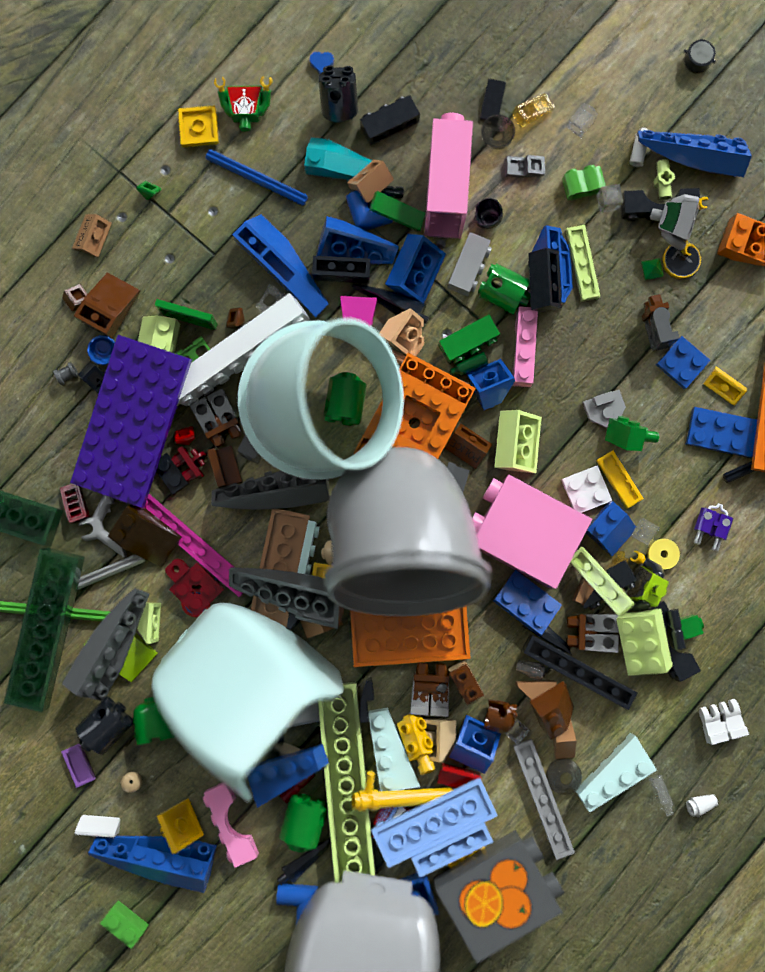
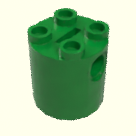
[478,263,531,314]
[323,372,367,426]
[279,793,328,853]

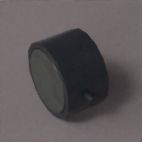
[683,39,716,73]

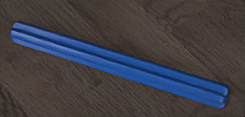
[206,149,308,205]

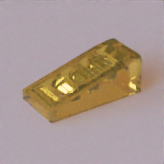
[512,93,555,128]

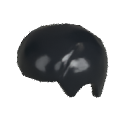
[475,198,503,229]

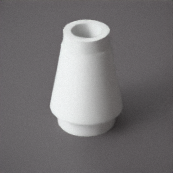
[686,794,718,817]

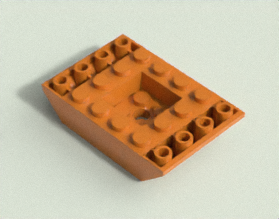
[354,353,476,459]

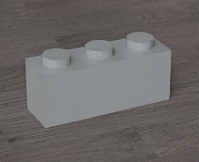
[448,232,492,297]

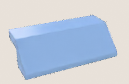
[411,823,493,877]

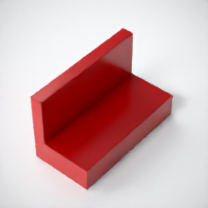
[437,763,482,788]

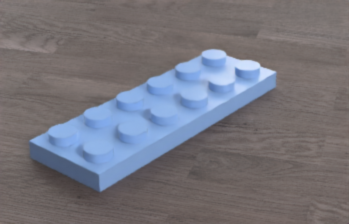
[371,777,497,868]

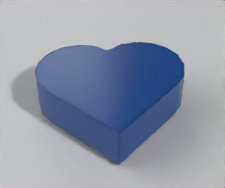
[310,52,334,74]

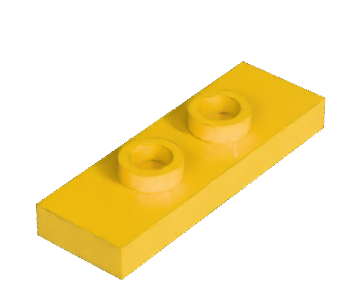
[596,450,644,509]

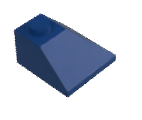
[467,359,515,410]

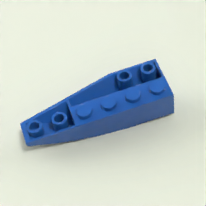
[637,130,752,177]
[232,215,329,318]
[88,836,216,893]

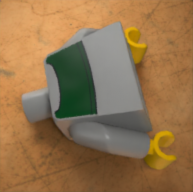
[650,194,708,255]

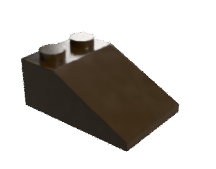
[107,504,182,567]

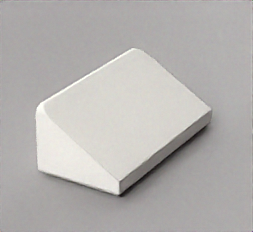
[75,815,120,838]

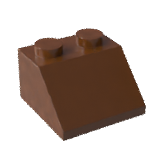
[530,681,574,740]

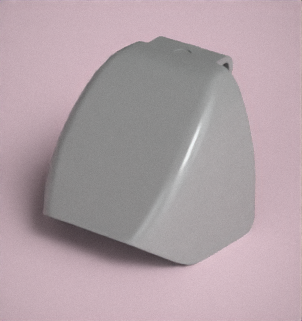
[284,870,440,972]

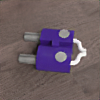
[694,503,733,551]

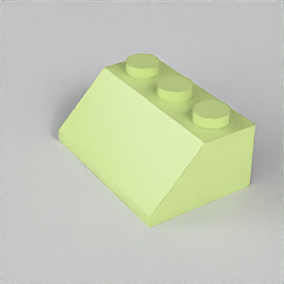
[138,315,180,353]
[495,410,542,473]

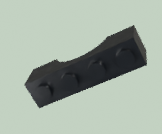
[620,188,701,221]
[646,601,701,682]

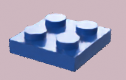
[656,336,711,390]

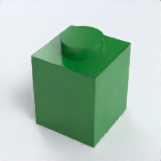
[680,614,704,640]

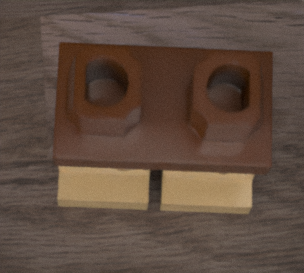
[448,659,484,705]

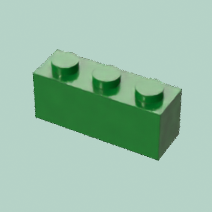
[438,315,500,364]

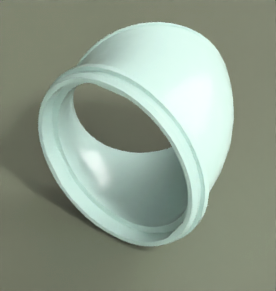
[238,319,403,479]

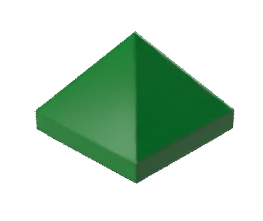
[136,181,162,200]
[641,258,664,280]

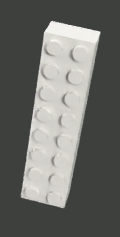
[178,293,310,406]

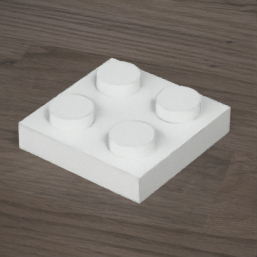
[561,465,612,513]

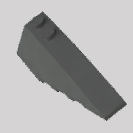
[229,568,344,629]

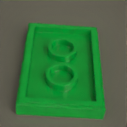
[155,299,218,330]

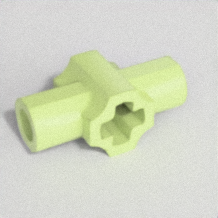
[654,159,675,200]

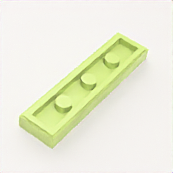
[566,225,600,302]
[570,547,635,617]

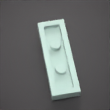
[297,520,320,575]

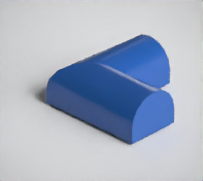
[346,190,393,231]
[277,883,318,927]

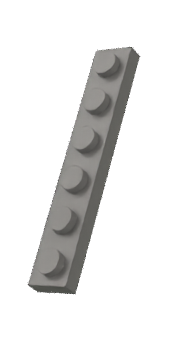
[513,739,575,860]

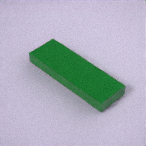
[370,191,426,231]

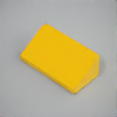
[703,367,747,406]

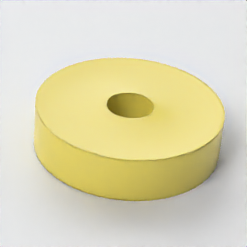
[647,539,680,570]

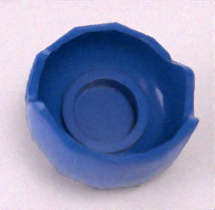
[87,335,115,365]

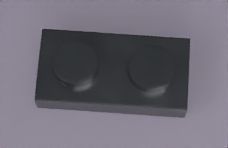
[156,453,189,495]

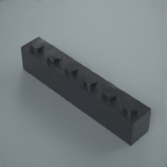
[521,635,638,710]

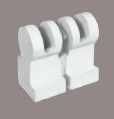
[699,699,749,745]

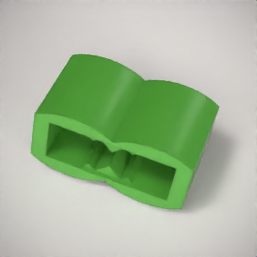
[562,165,606,200]

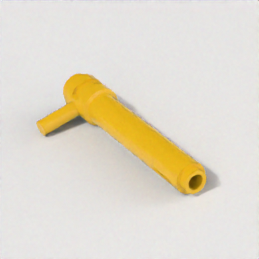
[351,771,454,812]

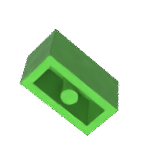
[100,900,149,949]

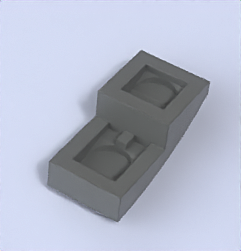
[504,155,545,177]

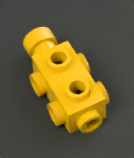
[397,714,435,775]

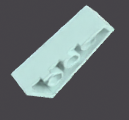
[368,708,420,791]
[575,733,657,812]

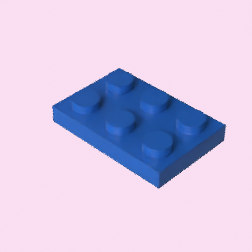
[493,570,562,637]

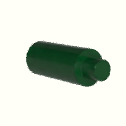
[450,352,488,376]

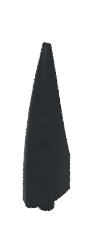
[352,284,430,324]

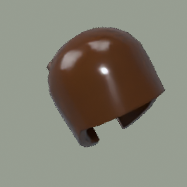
[484,699,518,734]

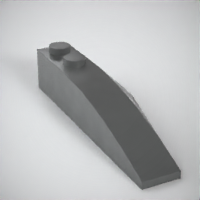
[211,471,330,509]

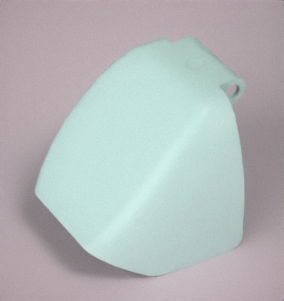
[152,603,343,802]

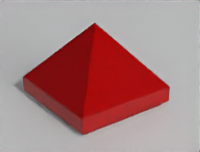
[175,426,195,445]

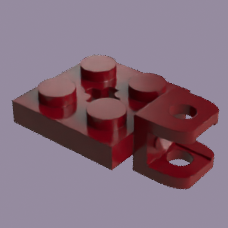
[165,558,224,617]

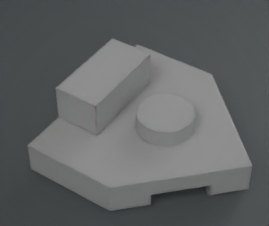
[582,390,626,429]

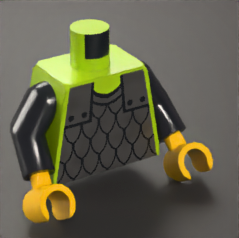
[627,551,669,612]

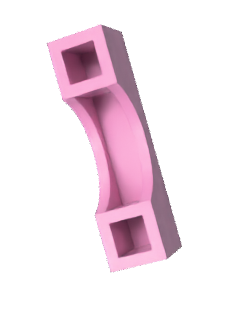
[512,306,538,387]
[203,782,259,867]

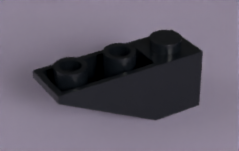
[583,560,638,610]

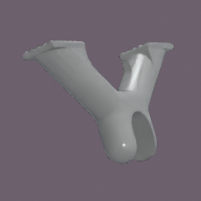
[78,495,127,558]

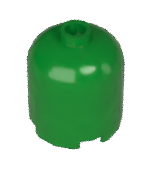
[133,697,175,745]

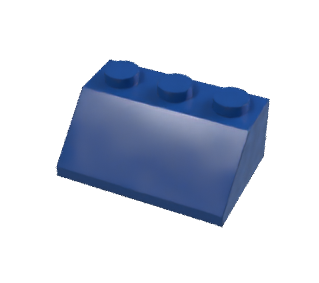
[385,234,446,303]

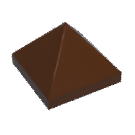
[226,307,245,328]

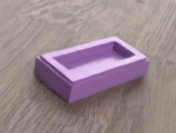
[61,744,96,788]

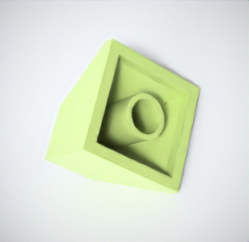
[137,602,161,644]

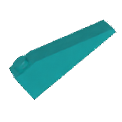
[304,137,372,180]

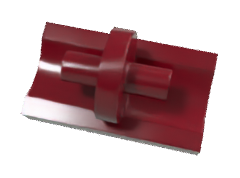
[171,446,206,482]

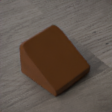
[62,284,87,312]

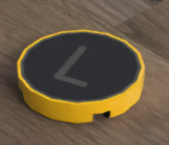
[662,242,701,279]

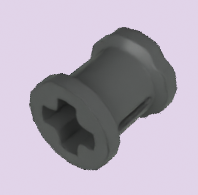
[53,362,79,386]

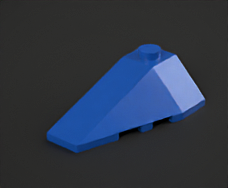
[316,216,399,264]

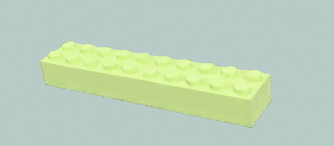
[318,682,376,883]

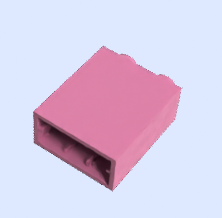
[424,113,473,239]
[472,475,592,589]

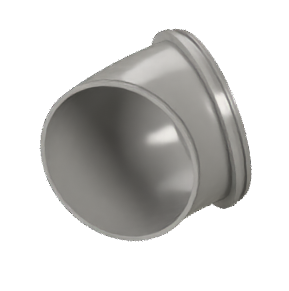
[324,447,491,616]

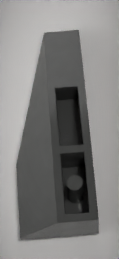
[62,588,150,701]

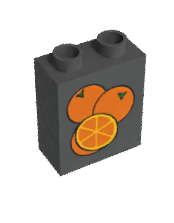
[434,830,565,963]

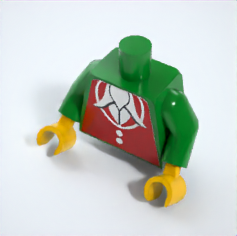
[214,76,273,132]

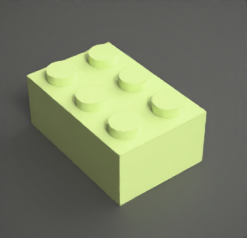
[616,609,673,676]

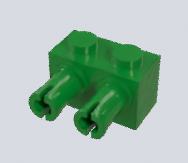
[605,416,659,451]

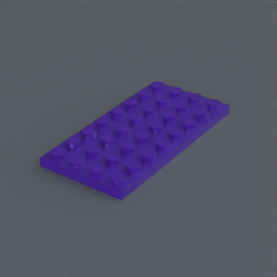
[70,335,192,508]

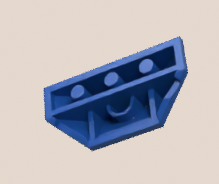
[532,225,573,303]

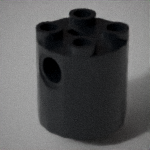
[318,65,358,122]
[75,696,134,755]

